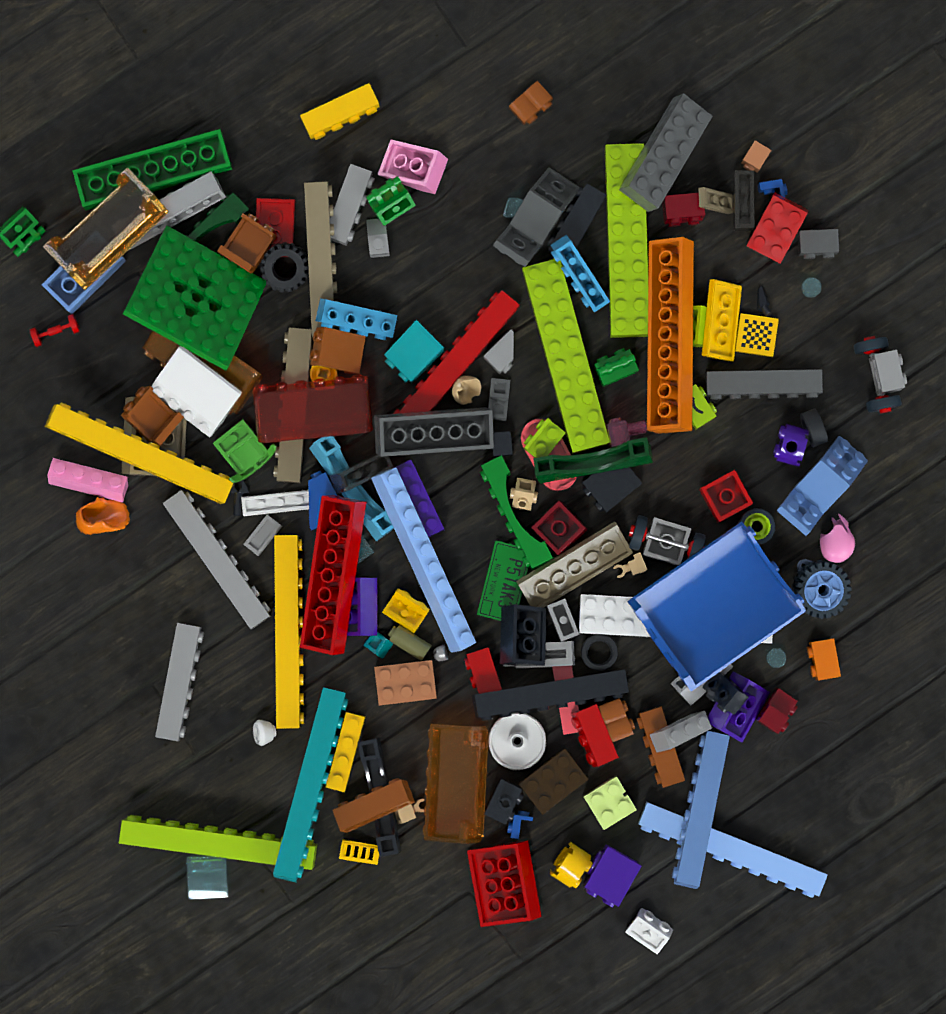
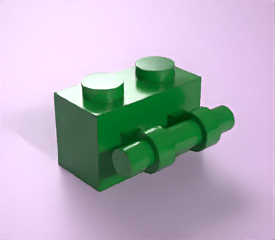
[366,176,416,226]
[0,207,46,257]
[594,348,639,387]

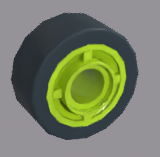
[738,508,775,545]

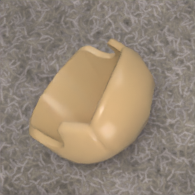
[452,376,481,405]

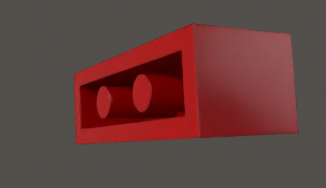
[464,648,502,694]
[571,704,619,767]

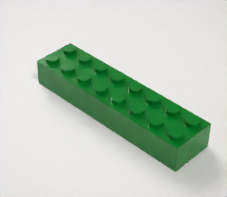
[72,129,232,211]

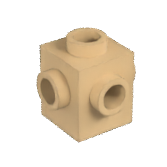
[510,478,538,511]

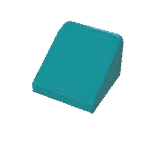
[364,632,393,659]

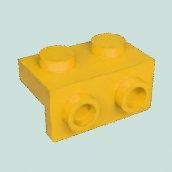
[382,589,430,633]

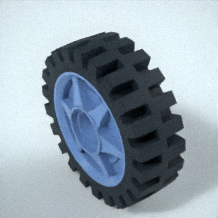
[792,560,851,619]

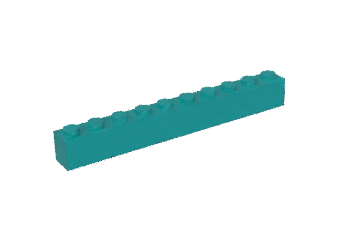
[273,687,348,883]

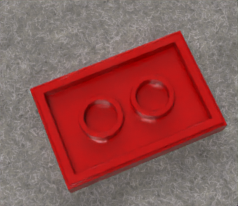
[256,198,295,257]

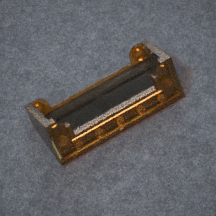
[43,167,169,290]

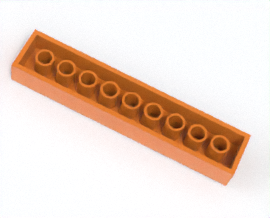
[647,237,694,434]

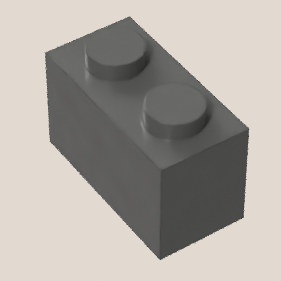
[798,229,839,259]

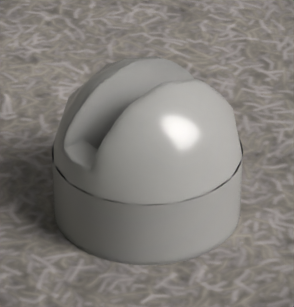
[433,645,448,661]

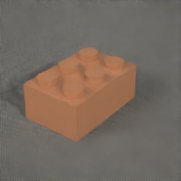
[374,660,437,705]

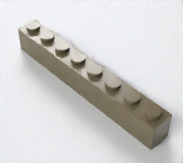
[304,181,339,337]
[274,328,313,483]

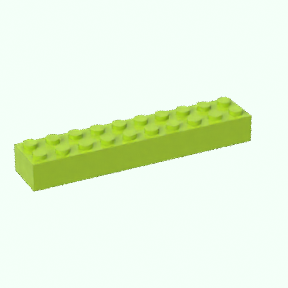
[605,144,648,338]
[522,259,610,454]
[119,815,317,870]

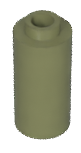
[388,625,432,661]

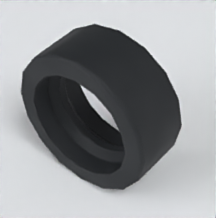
[800,409,828,447]
[581,634,618,671]

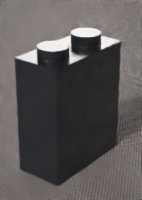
[581,467,642,513]

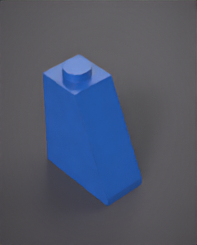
[308,471,337,530]

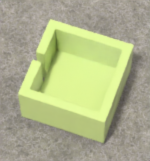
[583,776,637,830]

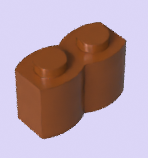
[509,81,553,125]
[598,698,635,742]

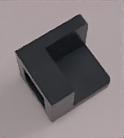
[493,432,513,457]

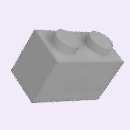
[547,599,579,642]

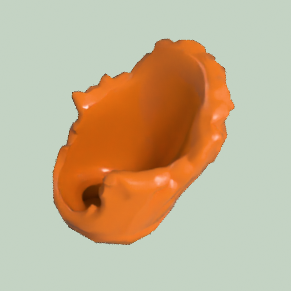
[76,497,130,535]

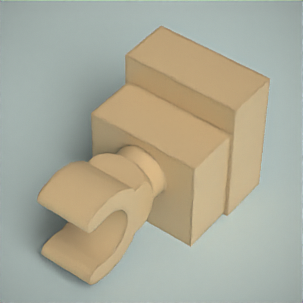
[614,553,647,578]
[394,799,428,824]

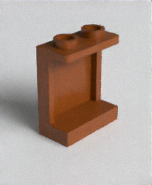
[217,213,277,274]
[310,327,366,374]
[121,386,184,446]

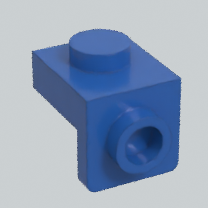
[507,811,533,839]

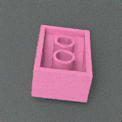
[378,140,448,194]

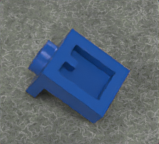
[757,179,787,197]

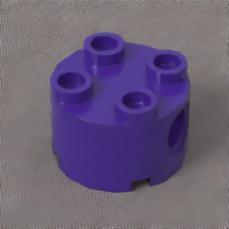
[773,424,809,467]

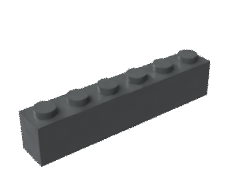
[705,370,823,400]

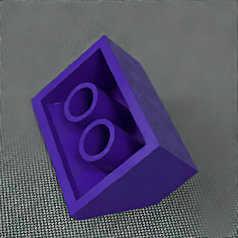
[347,578,377,636]
[708,671,770,742]

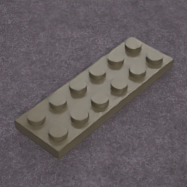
[516,522,633,608]

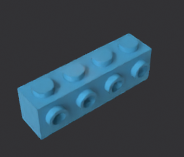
[551,235,610,312]
[315,299,397,340]

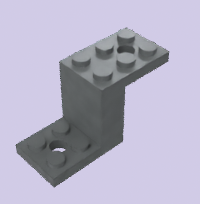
[493,167,580,267]

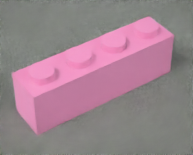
[47,458,128,503]

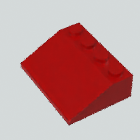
[467,840,542,927]

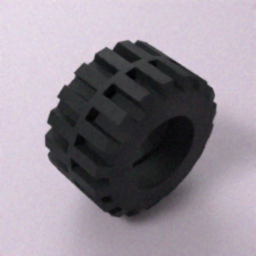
[260,242,309,292]

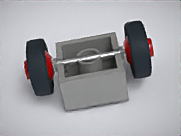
[854,336,907,414]
[629,515,706,566]

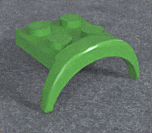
[213,419,276,483]

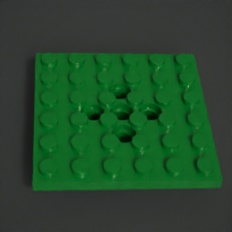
[123,225,266,370]

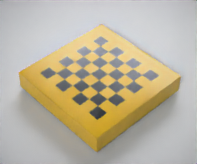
[735,313,779,357]

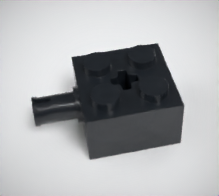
[484,778,524,824]

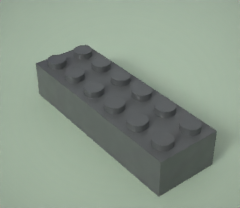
[619,93,712,212]
[374,407,494,457]

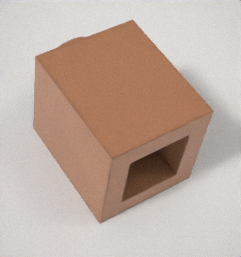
[742,141,771,173]

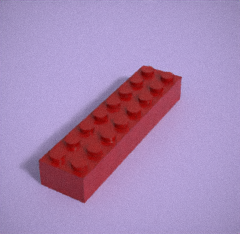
[300,495,367,655]

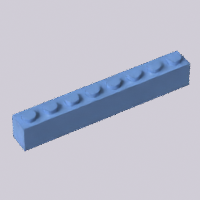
[672,731,730,889]

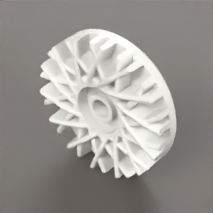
[488,712,546,770]

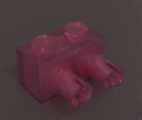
[606,417,648,448]

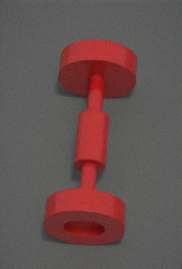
[30,314,80,347]

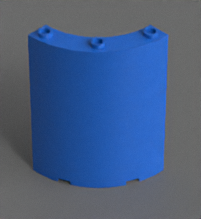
[627,522,806,691]

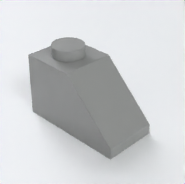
[366,219,390,258]
[484,330,514,374]

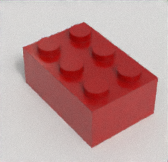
[747,192,808,264]

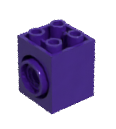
[583,844,642,908]

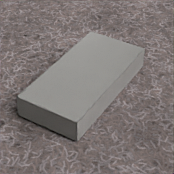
[243,515,282,556]

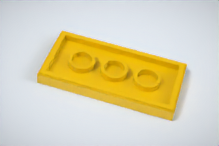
[702,279,742,361]

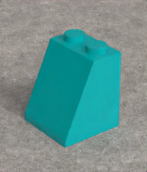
[384,320,444,383]

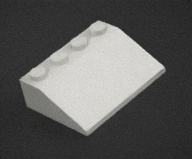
[151,346,242,437]

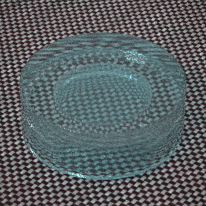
[801,278,821,297]
[766,649,786,668]

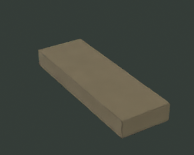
[699,187,733,214]

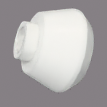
[253,720,276,746]

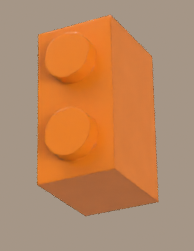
[807,638,841,680]

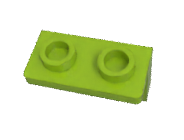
[524,418,566,458]

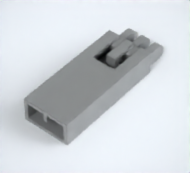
[503,641,575,668]

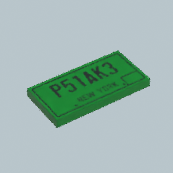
[477,541,528,621]

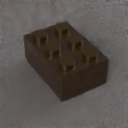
[519,748,589,815]

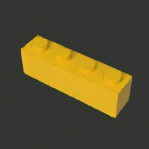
[300,83,379,140]
[326,712,365,792]

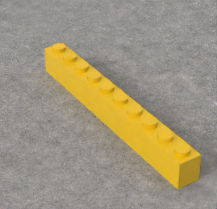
[45,403,233,504]
[274,535,304,729]

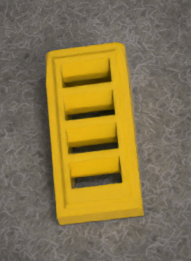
[339,839,379,865]

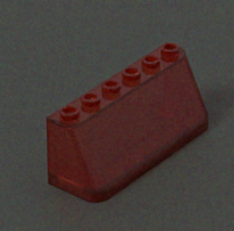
[253,375,373,443]

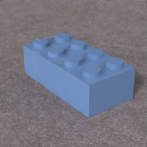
[42,231,126,314]

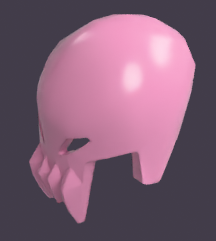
[820,514,855,563]

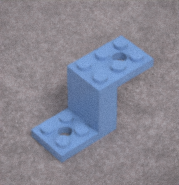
[777,436,868,536]

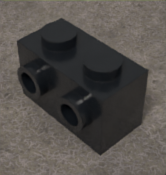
[702,672,749,715]

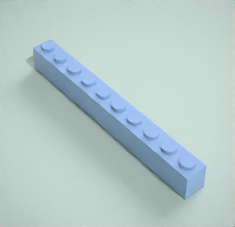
[371,467,476,652]
[638,802,827,898]

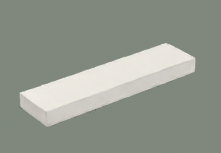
[241,490,309,516]

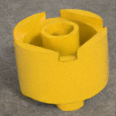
[550,842,593,888]

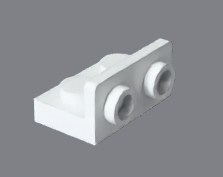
[626,908,673,954]

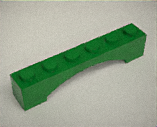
[480,455,553,570]

